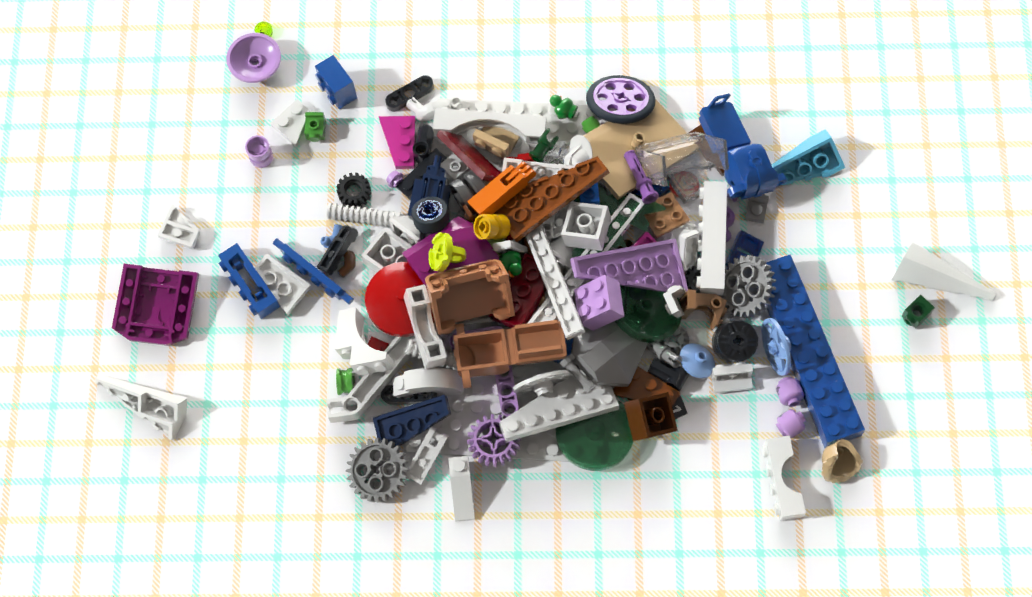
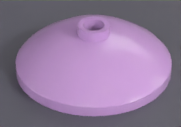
[226,33,281,83]

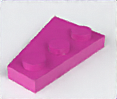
[378,116,416,169]

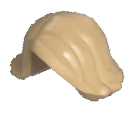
[821,439,863,483]

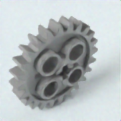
[721,255,776,318]
[345,438,410,503]

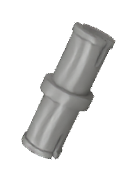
[647,339,682,368]

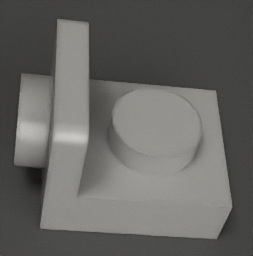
[745,194,769,224]

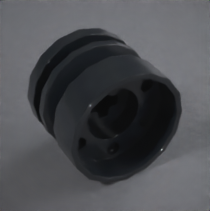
[712,320,758,362]

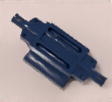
[408,155,451,234]

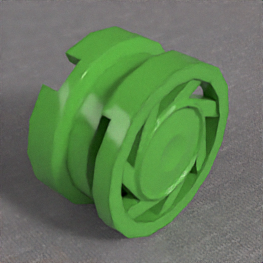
[336,368,355,395]

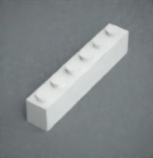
[696,181,727,296]

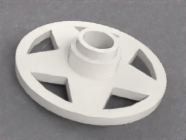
[513,370,571,397]

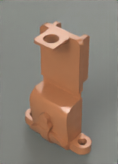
[453,320,567,389]

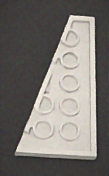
[500,370,619,442]

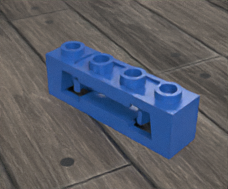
[218,243,280,319]

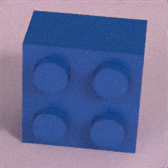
[315,55,357,109]

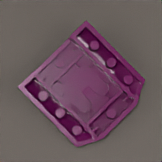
[402,216,499,286]
[112,263,199,346]

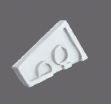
[255,253,311,316]

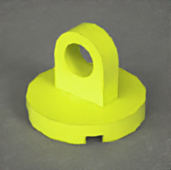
[429,232,466,272]

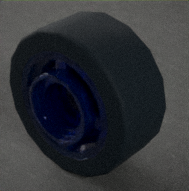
[412,197,449,234]

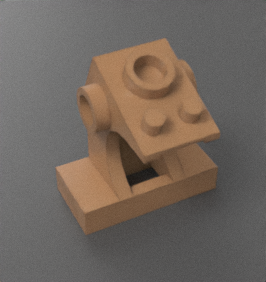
[678,289,727,330]

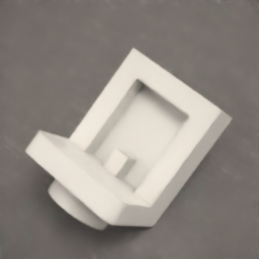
[663,285,686,318]

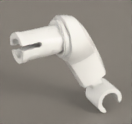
[406,97,462,122]

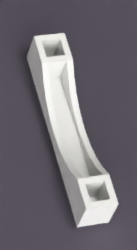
[432,107,547,144]

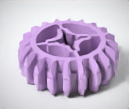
[467,414,521,468]

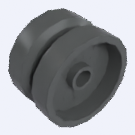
[449,170,485,213]

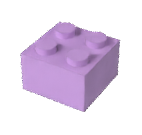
[574,275,624,331]

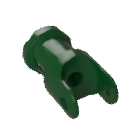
[529,128,559,163]

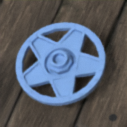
[761,318,791,376]

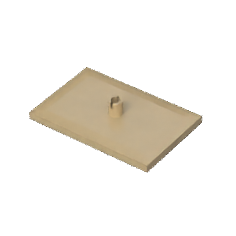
[583,100,700,200]

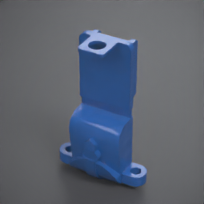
[699,93,787,200]

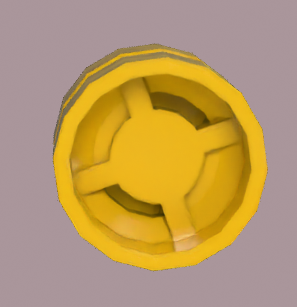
[473,214,511,240]

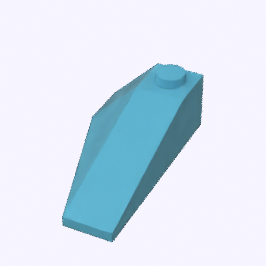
[772,129,846,185]

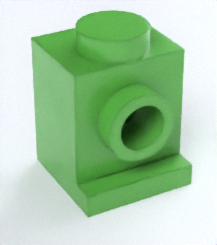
[304,112,326,142]

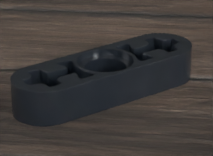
[385,75,434,112]
[381,385,437,405]

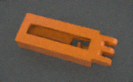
[467,162,536,215]

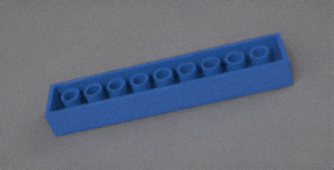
[758,254,865,448]

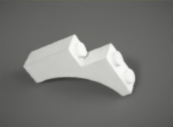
[334,307,395,376]

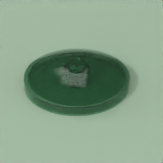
[615,285,682,343]
[556,399,634,471]

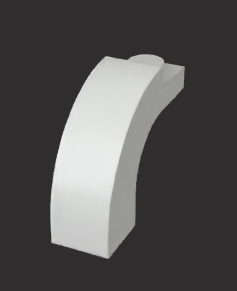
[393,368,464,398]

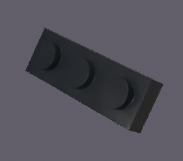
[396,148,447,200]

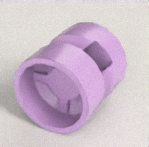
[245,135,273,168]

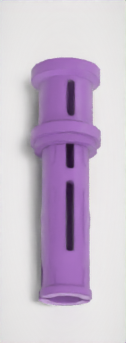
[624,150,659,204]

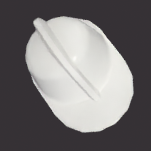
[564,135,593,166]

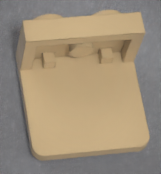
[473,127,520,159]

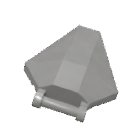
[560,311,656,393]

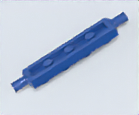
[273,238,354,305]

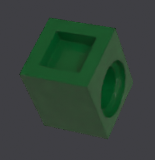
[902,294,935,329]

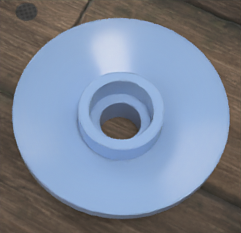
[679,343,715,378]

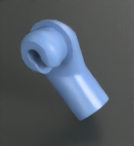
[320,224,343,248]

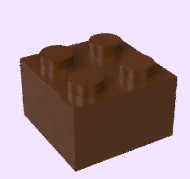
[624,392,678,441]

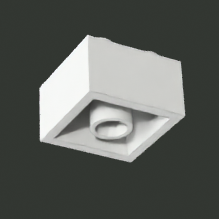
[561,202,611,251]

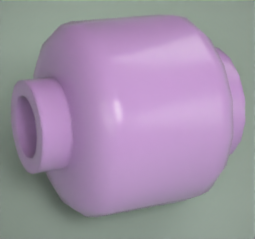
[776,377,804,407]
[775,409,806,438]

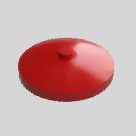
[365,262,435,337]

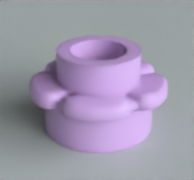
[386,170,403,188]

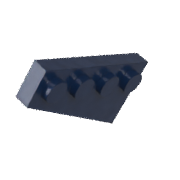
[373,395,451,447]

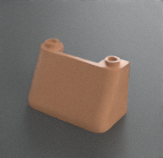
[425,259,515,334]

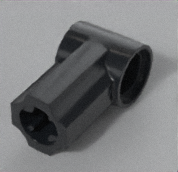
[413,124,434,164]
[648,357,690,392]

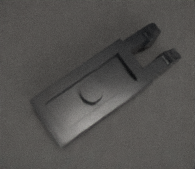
[317,225,358,276]

